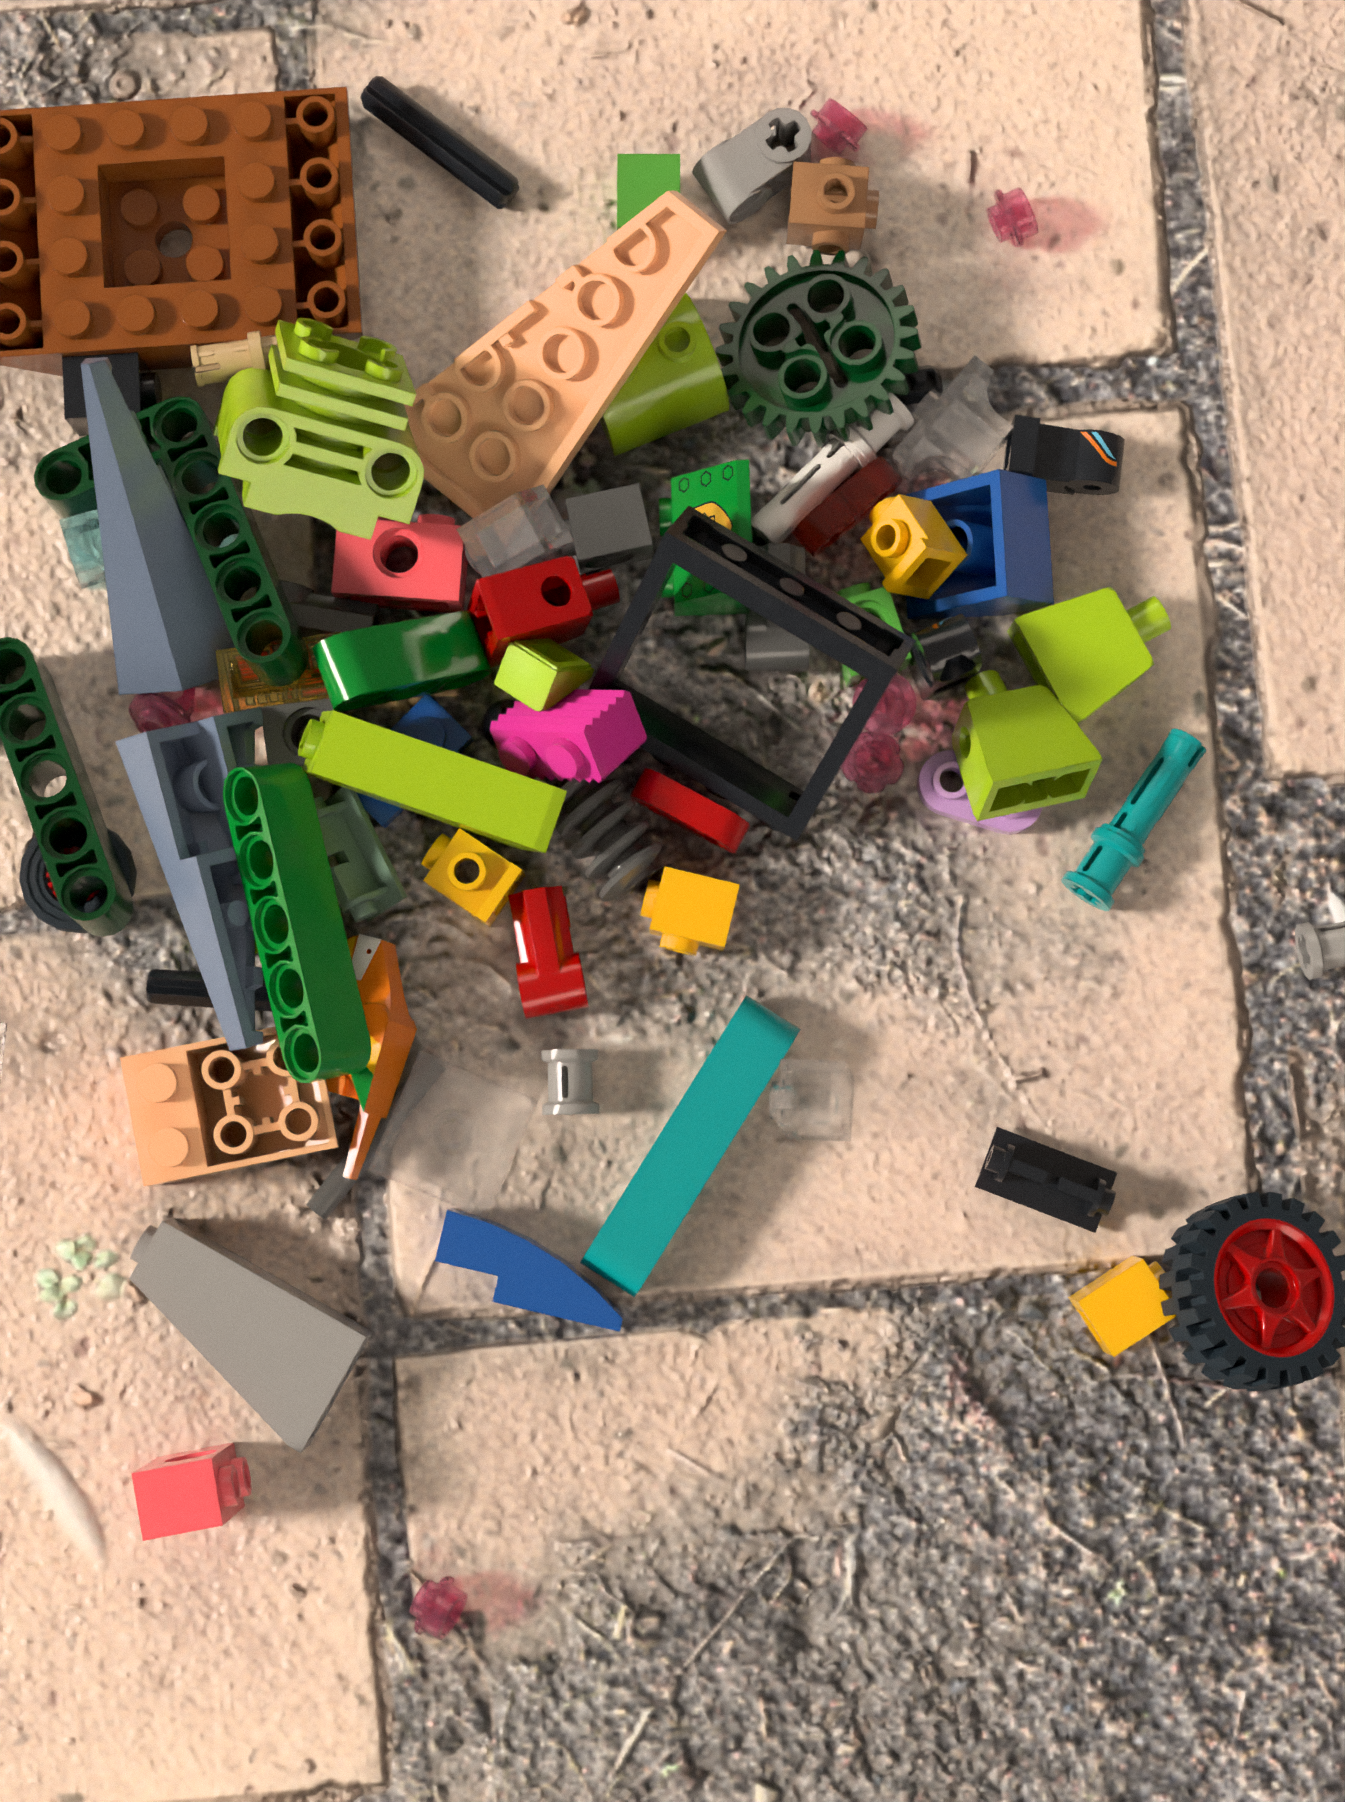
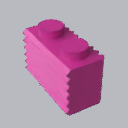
[490,689,647,783]

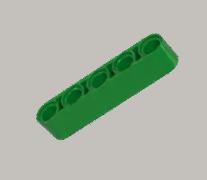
[223,763,371,1083]

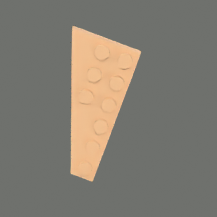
[404,191,727,546]

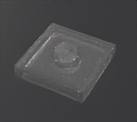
[368,1050,538,1220]

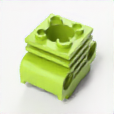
[213,318,424,540]

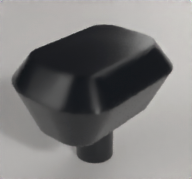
[894,365,943,405]

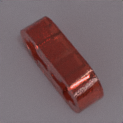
[792,456,903,557]

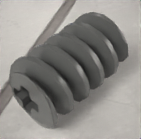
[554,777,671,902]

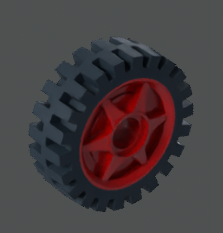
[1159,1192,1345,1391]

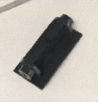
[974,1127,1117,1233]

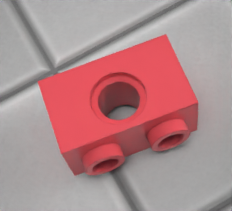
[331,514,469,613]
[131,1442,252,1541]

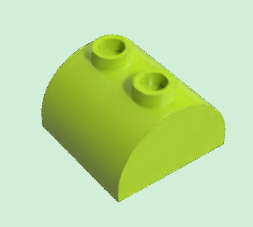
[600,293,730,456]

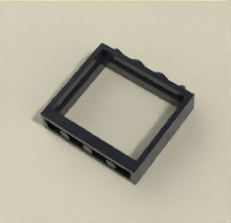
[589,506,916,841]

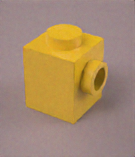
[640,866,740,956]

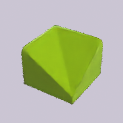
[493,638,594,712]

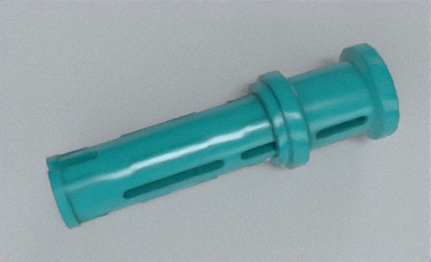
[1061,728,1206,911]

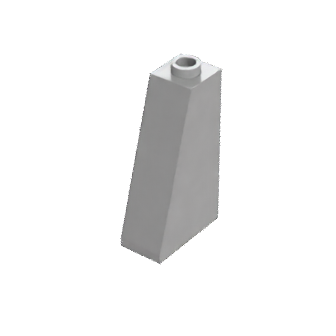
[129,1219,373,1453]

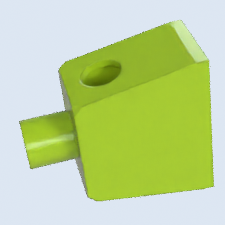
[1007,587,1171,726]
[952,670,1103,821]

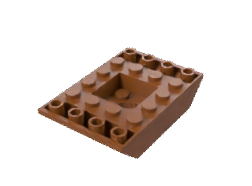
[0,87,363,376]

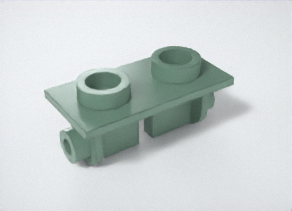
[314,787,408,923]

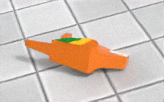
[326,934,417,1180]

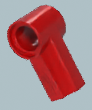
[508,885,589,1019]

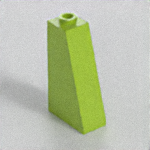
[298,710,567,853]

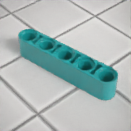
[580,995,801,1297]

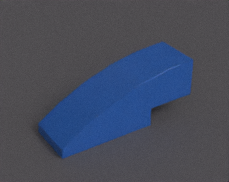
[435,1208,624,1332]

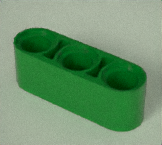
[312,611,492,712]

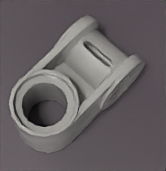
[692,108,811,225]

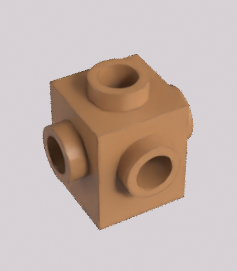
[786,157,879,256]

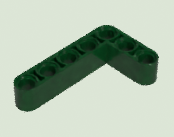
[34,396,309,687]
[0,637,134,937]

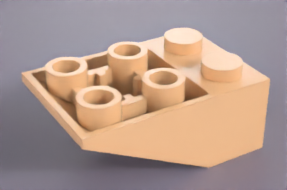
[120,1027,339,1186]

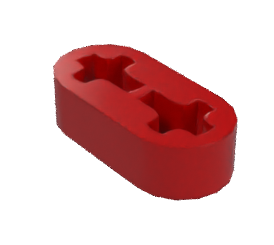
[630,768,751,853]

